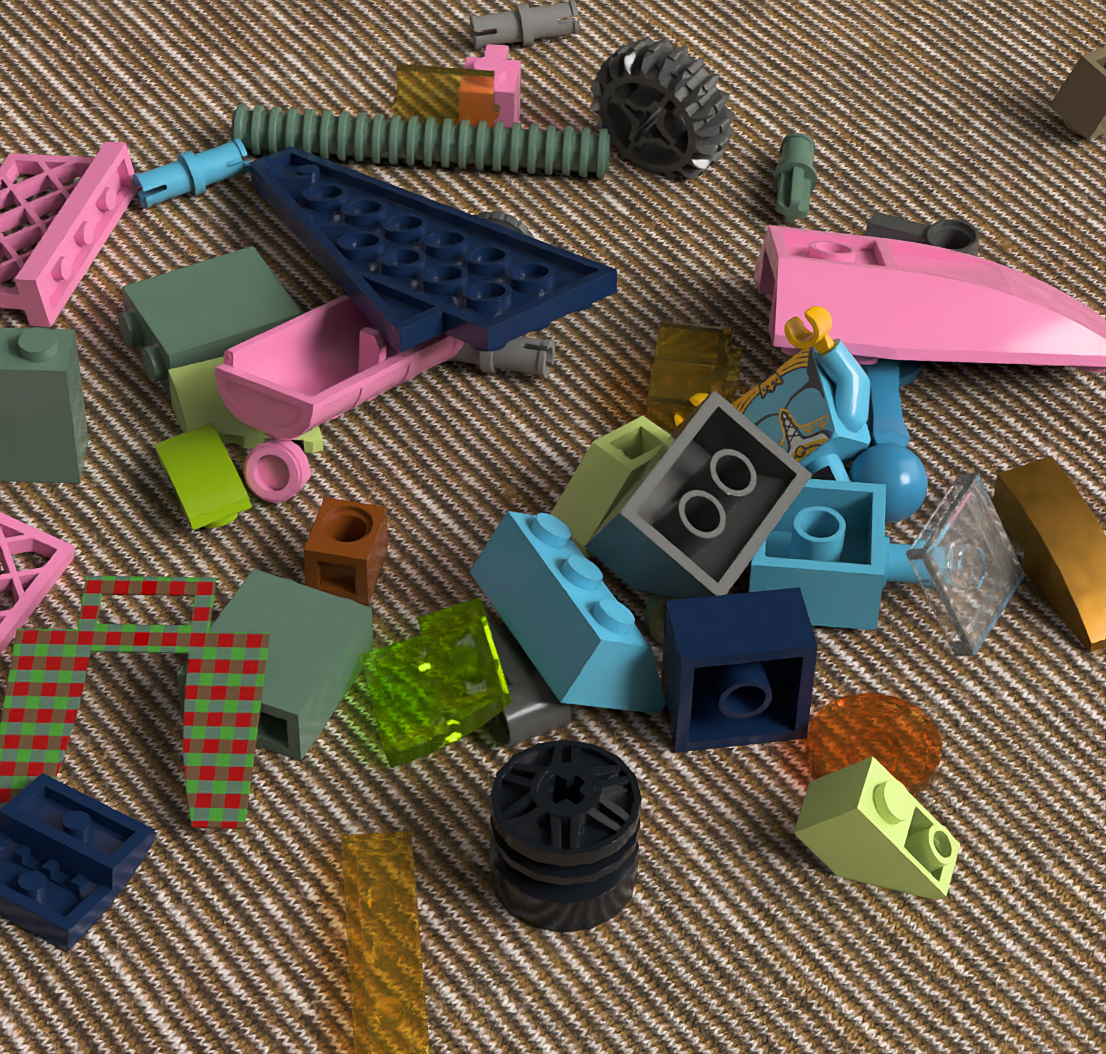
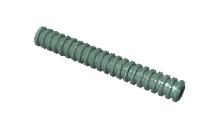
[231,104,611,179]

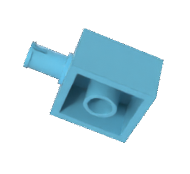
[748,479,948,630]

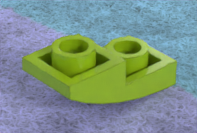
[154,422,253,530]

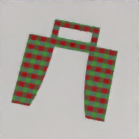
[0,576,270,829]

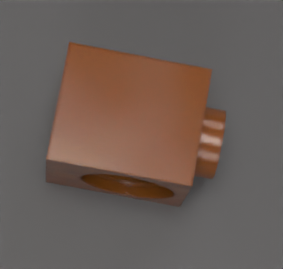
[304,497,388,606]

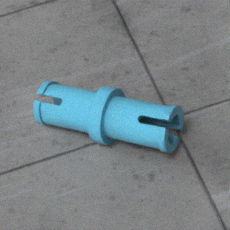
[133,138,250,209]

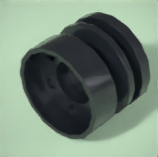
[490,740,642,933]

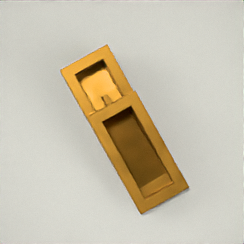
[991,456,1106,653]

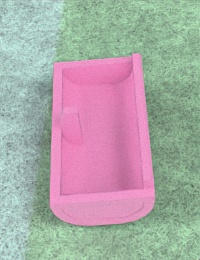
[215,295,464,441]

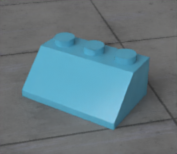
[470,511,665,714]

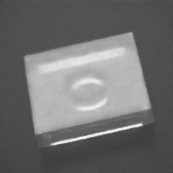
[906,472,1025,657]

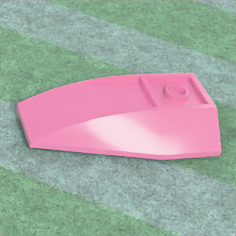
[754,225,1106,373]

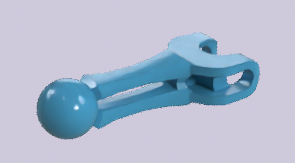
[848,358,928,524]

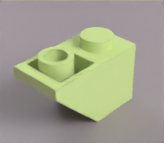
[550,415,671,557]
[794,756,960,900]

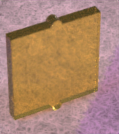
[392,64,500,127]

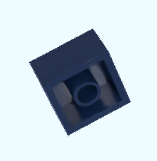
[661,587,818,753]

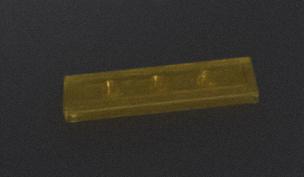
[341,831,430,1054]

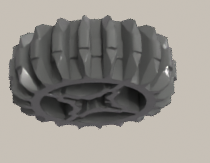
[589,36,735,180]

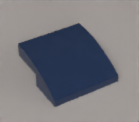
[0,773,155,952]

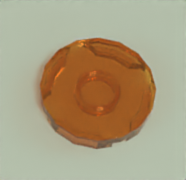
[805,693,943,800]

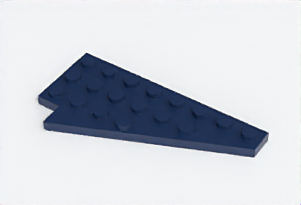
[250,147,617,352]

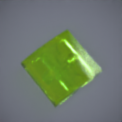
[359,597,512,768]

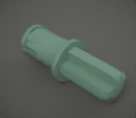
[773,133,817,224]

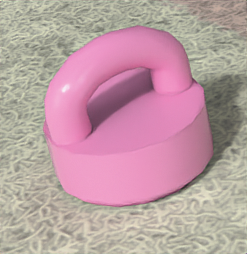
[243,439,312,503]

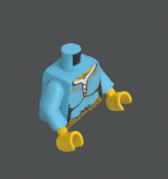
[674,306,871,482]

